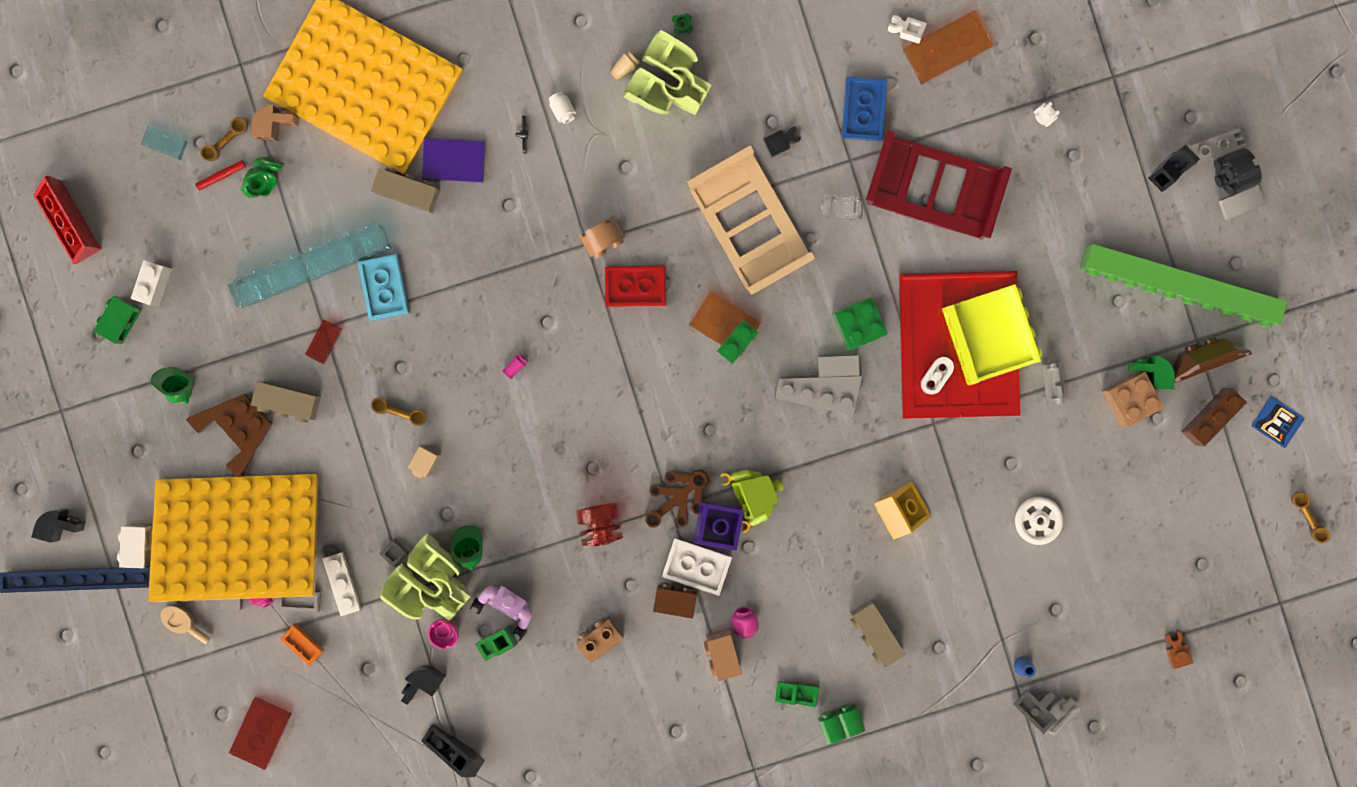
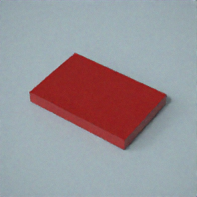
[605,266,666,307]

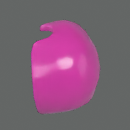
[428,619,459,650]

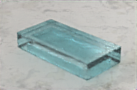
[141,126,188,160]

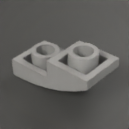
[1218,185,1264,220]

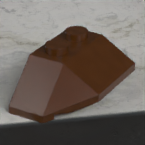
[1173,337,1252,383]

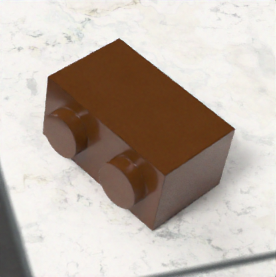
[653,583,697,619]

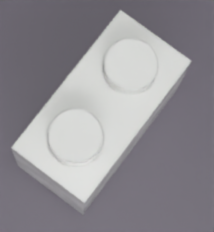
[131,260,172,307]
[117,525,153,568]

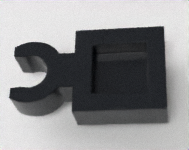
[763,127,801,158]

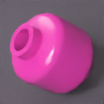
[731,606,759,638]

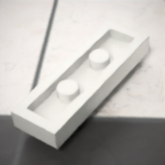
[323,552,362,616]

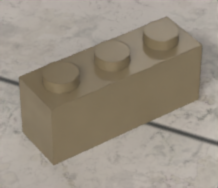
[371,167,440,214]
[251,381,321,423]
[850,600,906,667]

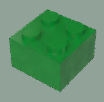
[832,297,888,351]

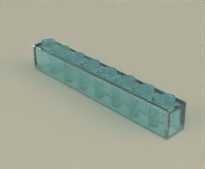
[227,223,392,308]

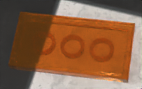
[903,10,994,85]

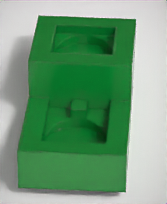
[775,681,820,708]

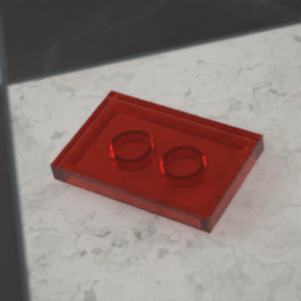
[229,697,292,770]

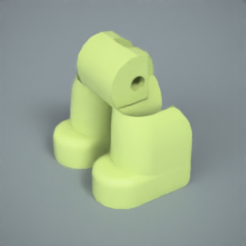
[623,30,712,115]
[380,533,471,621]

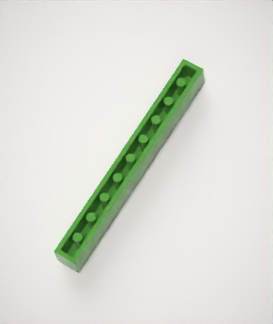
[1080,244,1288,328]

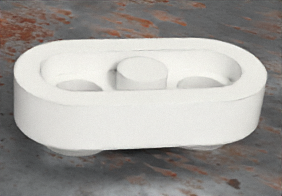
[921,357,954,394]

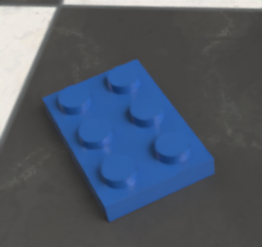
[841,77,887,142]

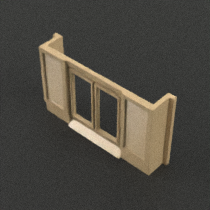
[687,145,815,295]

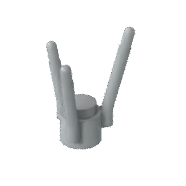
[1049,697,1081,736]

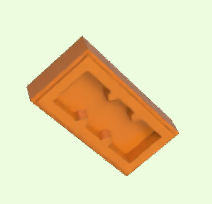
[280,623,324,666]

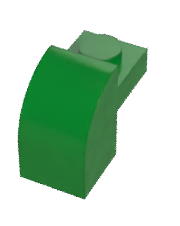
[1128,356,1175,390]
[475,625,519,661]

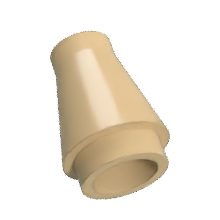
[610,51,640,80]

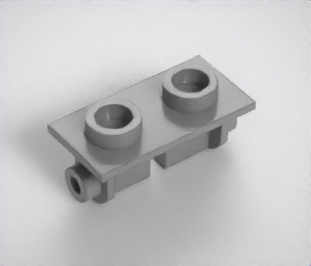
[1041,362,1068,405]

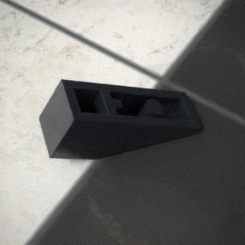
[421,724,485,777]

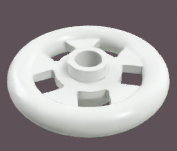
[1015,496,1063,545]

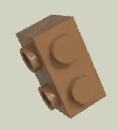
[576,617,624,664]

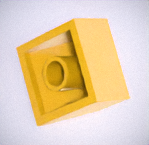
[874,481,931,539]

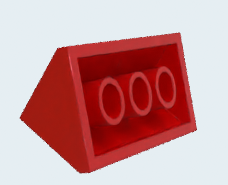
[33,176,101,265]

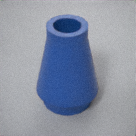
[1014,656,1036,677]

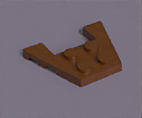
[186,394,272,477]

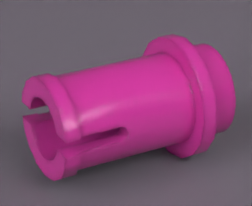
[502,353,528,379]

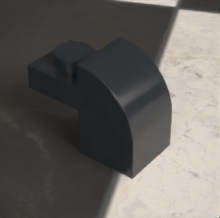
[1148,144,1200,192]
[31,509,86,543]
[401,666,446,705]

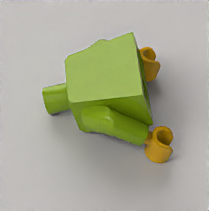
[720,469,783,533]

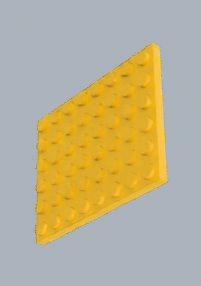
[263,0,464,175]
[148,474,319,602]

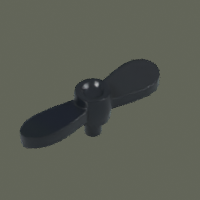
[515,115,528,154]

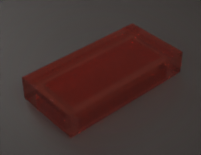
[305,319,343,364]

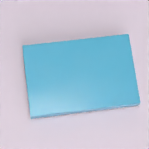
[357,254,410,321]

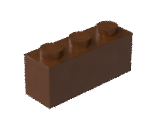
[1181,388,1247,446]

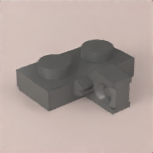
[1013,690,1057,734]

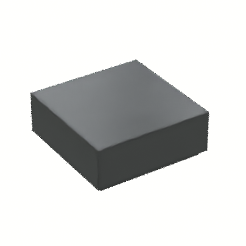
[380,539,409,567]

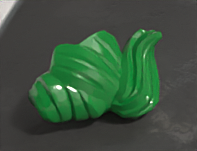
[240,157,284,198]

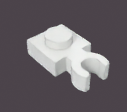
[888,15,927,44]
[1033,102,1060,127]

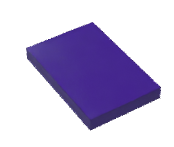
[422,138,486,183]

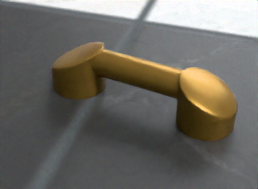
[200,117,248,162]
[371,397,426,426]
[1291,491,1331,544]

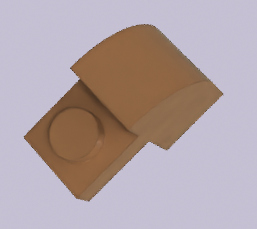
[251,105,299,141]

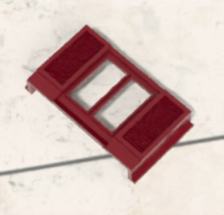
[866,130,1012,240]

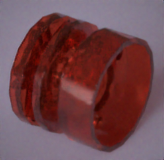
[575,503,623,546]

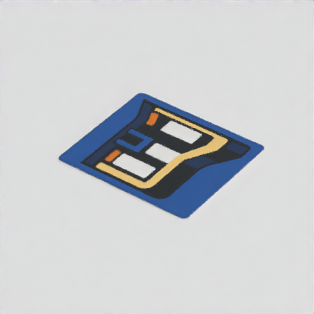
[1251,397,1304,448]

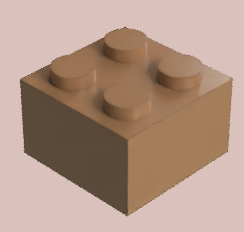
[1102,372,1164,427]
[704,628,742,681]

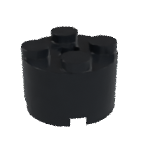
[1213,148,1262,197]

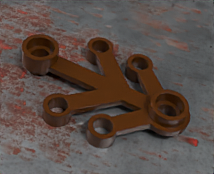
[645,469,709,528]

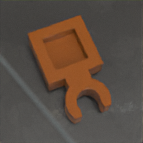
[1165,630,1193,669]

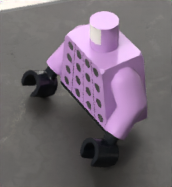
[469,585,532,641]

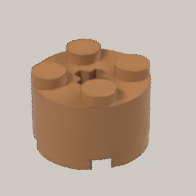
[578,216,626,259]

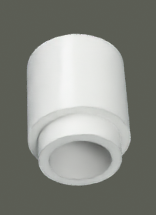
[549,92,576,124]

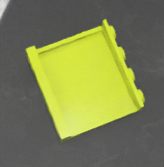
[942,284,1042,385]

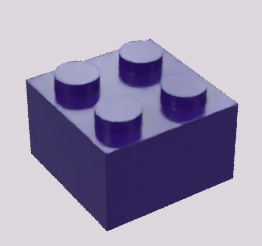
[693,501,744,551]

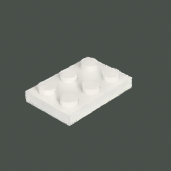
[662,538,732,596]

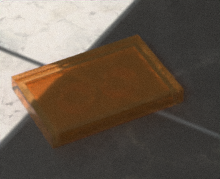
[689,291,761,357]

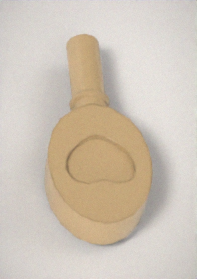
[160,605,212,645]

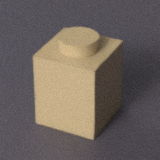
[408,446,440,478]

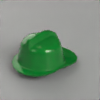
[151,367,195,404]
[450,525,483,571]

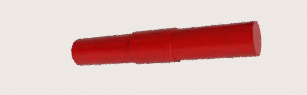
[195,160,246,191]

